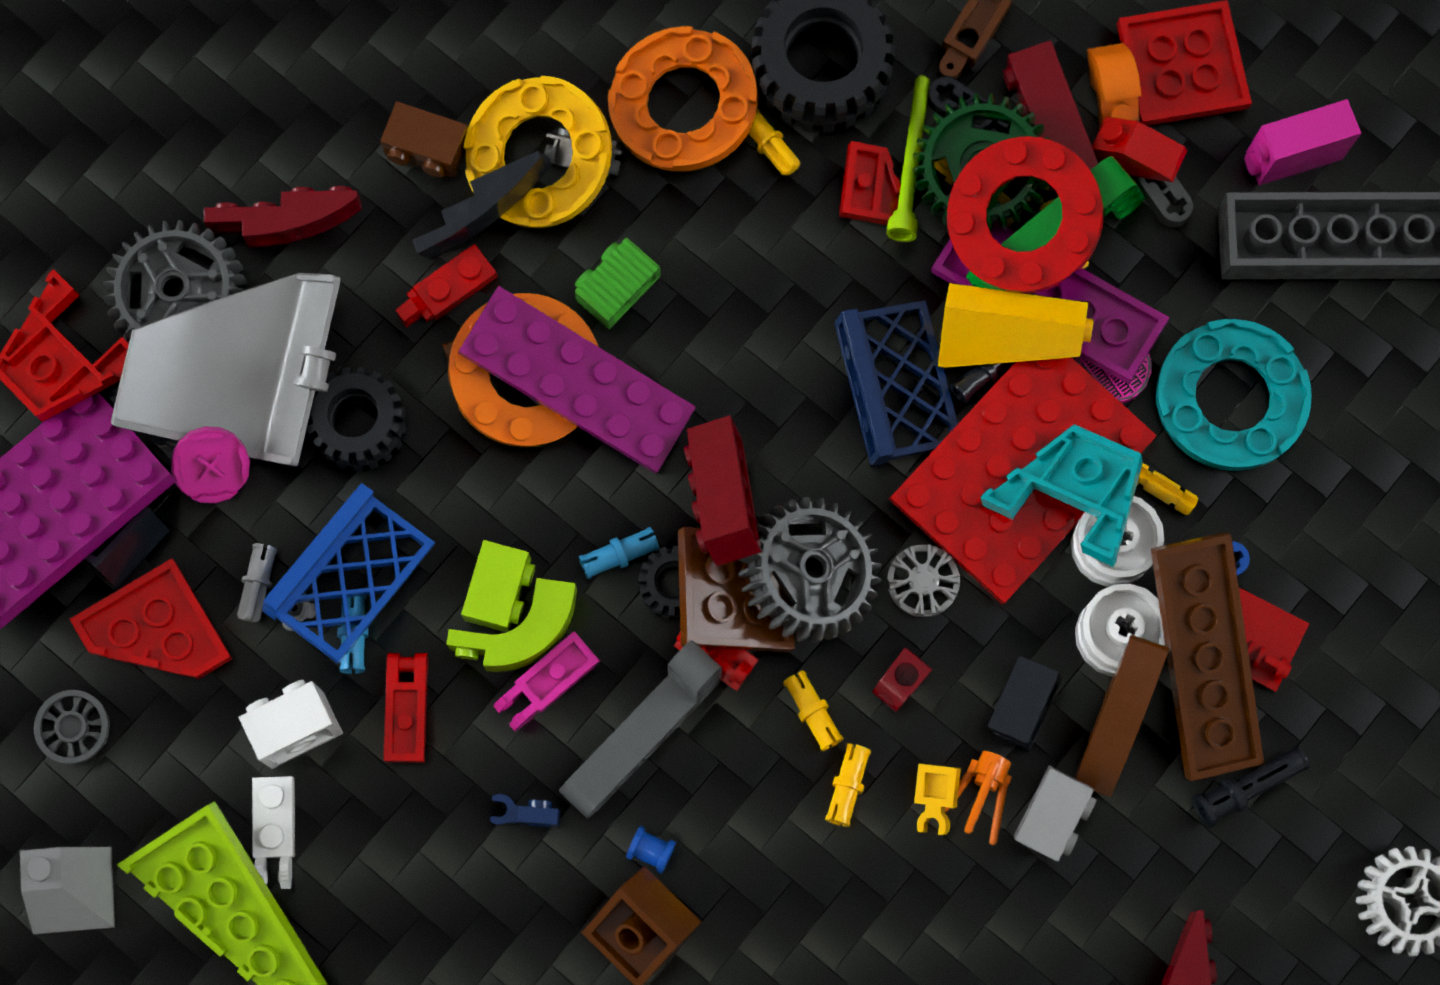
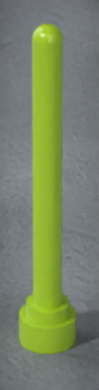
[886,75,930,242]

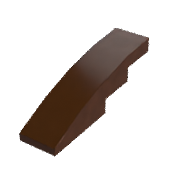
[1075,634,1169,797]

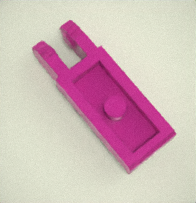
[493,631,600,732]

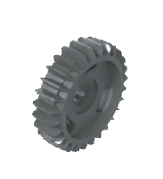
[103,220,247,343]
[738,497,882,642]

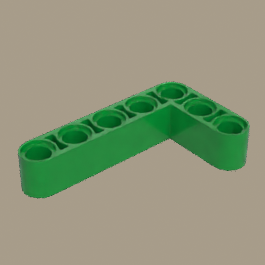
[966,156,1145,291]

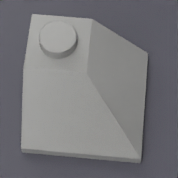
[20,847,115,935]

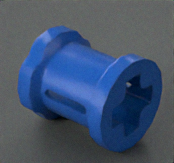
[625,825,676,874]

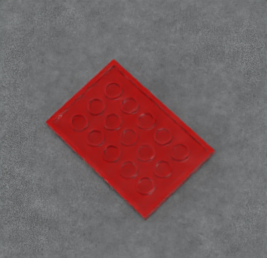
[888,358,1157,604]

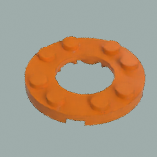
[608,26,758,172]
[448,293,598,447]

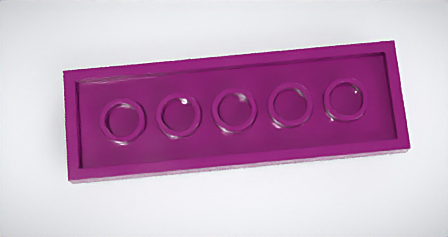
[931,222,1169,384]
[458,286,696,473]

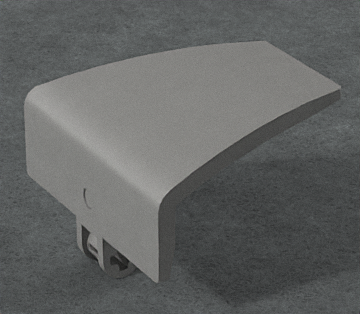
[111,273,341,466]

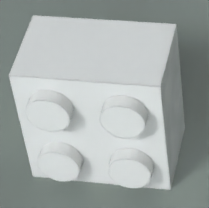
[239,680,343,769]

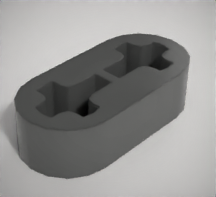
[1135,177,1193,228]

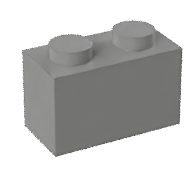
[1014,766,1097,862]

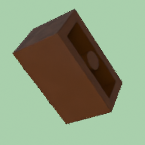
[380,101,468,178]

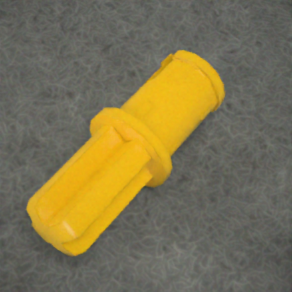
[748,109,800,176]

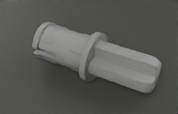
[237,543,278,622]

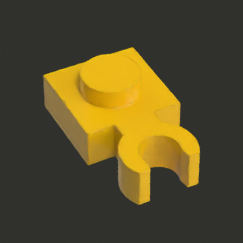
[914,764,961,835]

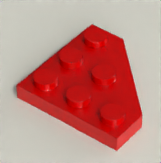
[69,558,233,679]

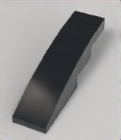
[413,151,552,260]

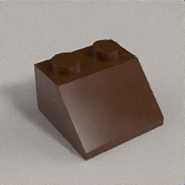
[582,866,702,985]

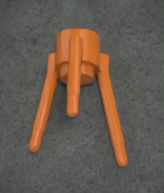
[945,751,1012,845]

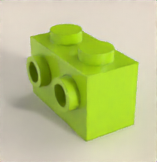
[461,540,535,632]

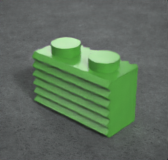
[575,238,661,329]

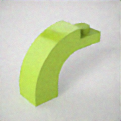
[446,578,577,672]

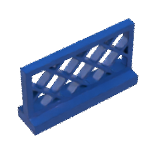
[262,483,435,664]

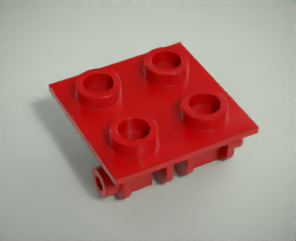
[1239,588,1310,692]

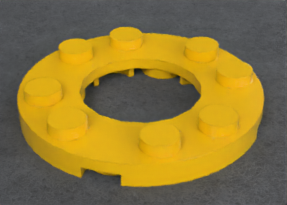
[464,76,612,228]

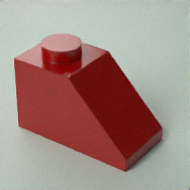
[1092,116,1187,183]

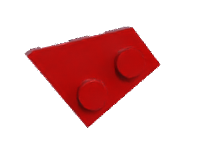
[839,141,901,225]

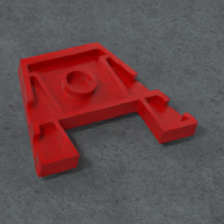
[0,269,129,422]

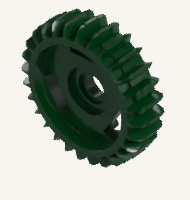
[913,93,1050,234]

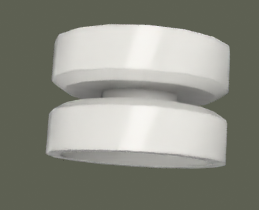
[1070,496,1164,587]
[1075,584,1165,677]

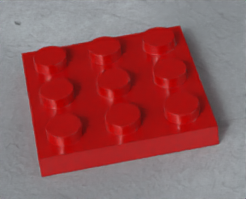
[1117,0,1252,126]

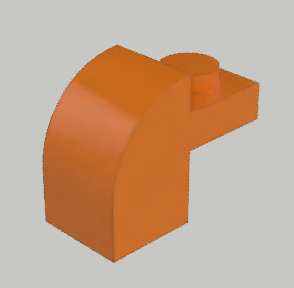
[1087,43,1141,129]

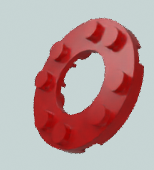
[947,136,1104,293]

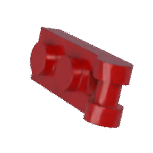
[384,653,428,763]

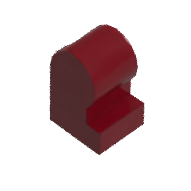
[872,647,933,713]

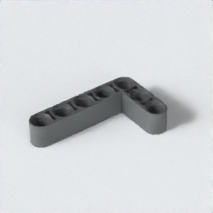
[559,640,722,819]

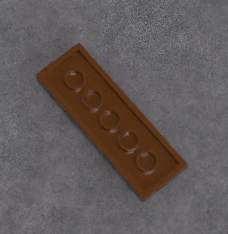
[1151,532,1264,782]

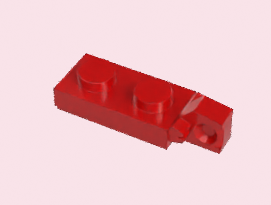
[395,244,498,328]

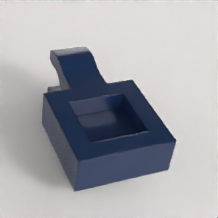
[490,794,561,828]

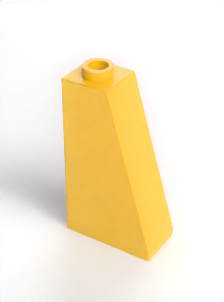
[938,283,1094,368]

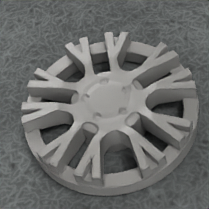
[887,544,960,617]

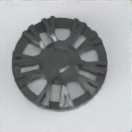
[34,690,110,764]

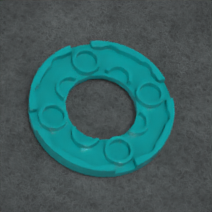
[1156,319,1312,471]

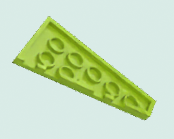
[117,802,328,985]

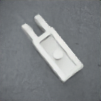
[252,776,295,889]

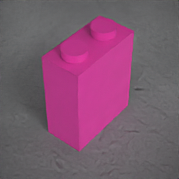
[1245,99,1361,186]

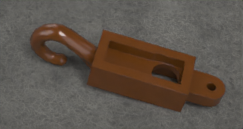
[939,0,1013,79]

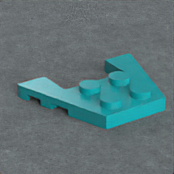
[981,424,1143,567]

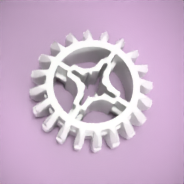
[1356,846,1440,956]

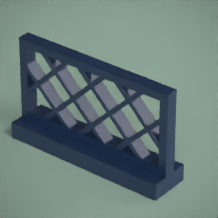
[834,300,958,467]

